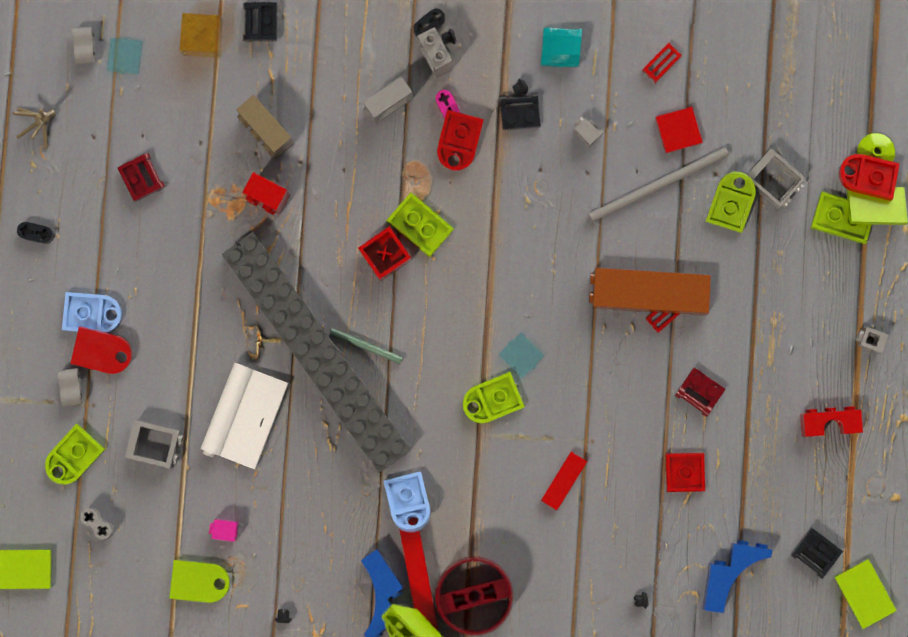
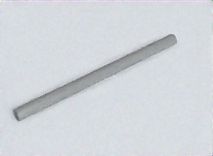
[588,147,729,222]

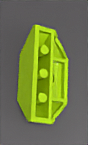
[381,604,443,637]

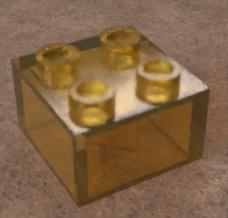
[179,13,223,58]

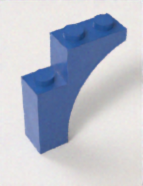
[702,540,772,613]
[361,549,403,637]

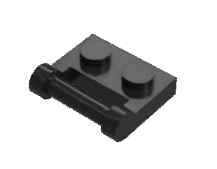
[243,2,277,42]
[500,93,541,130]
[791,528,843,579]

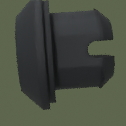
[441,29,456,45]
[512,78,528,95]
[634,591,649,609]
[274,609,292,623]

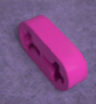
[436,90,460,119]

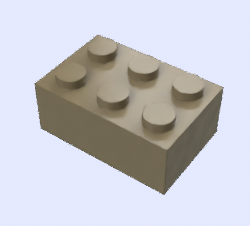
[236,94,295,159]

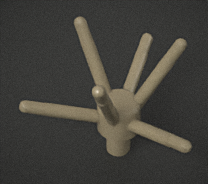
[13,107,56,149]

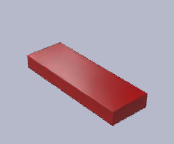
[540,452,587,511]

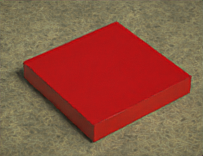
[655,107,703,154]
[665,453,705,492]

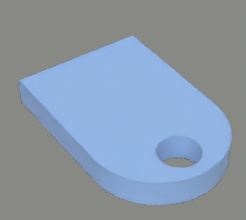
[62,292,122,333]
[383,471,431,532]

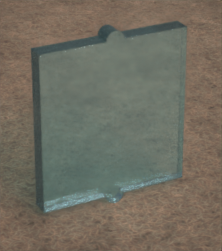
[107,38,142,74]
[498,333,544,378]

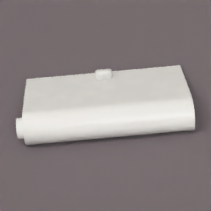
[200,362,289,469]

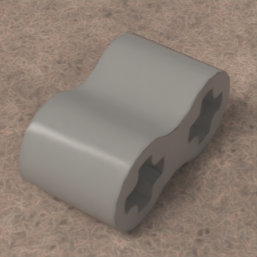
[72,27,96,64]
[58,368,83,407]
[80,508,115,540]

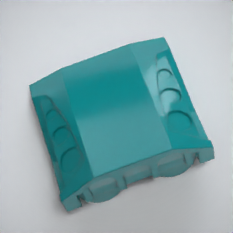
[540,28,582,68]

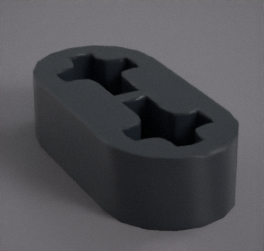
[413,8,445,38]
[17,222,54,244]

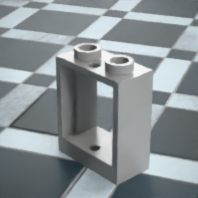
[417,27,453,78]
[363,76,413,124]
[743,149,806,209]
[125,420,183,469]

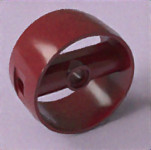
[435,556,514,636]

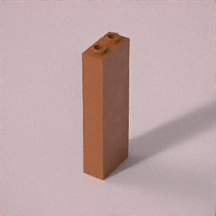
[589,268,711,316]

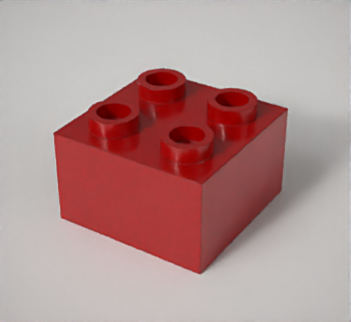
[242,172,290,216]
[358,226,412,282]

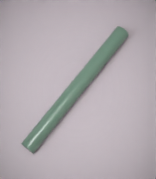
[329,328,403,364]

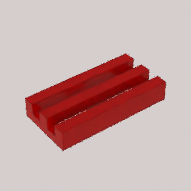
[642,43,682,84]
[645,312,680,333]

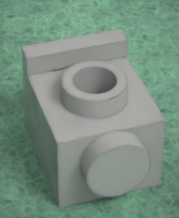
[573,117,604,147]
[856,327,889,354]

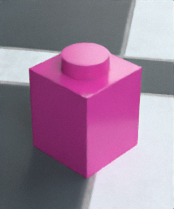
[209,519,239,542]

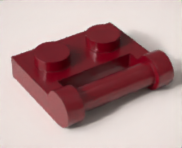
[117,153,165,202]
[674,367,726,417]

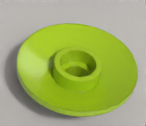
[857,133,895,162]

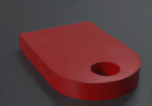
[437,110,484,171]
[839,154,900,201]
[70,326,132,374]

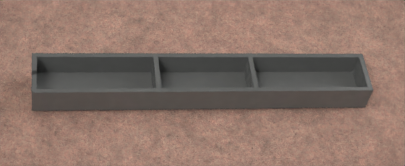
[222,232,411,473]

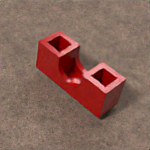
[800,406,863,437]

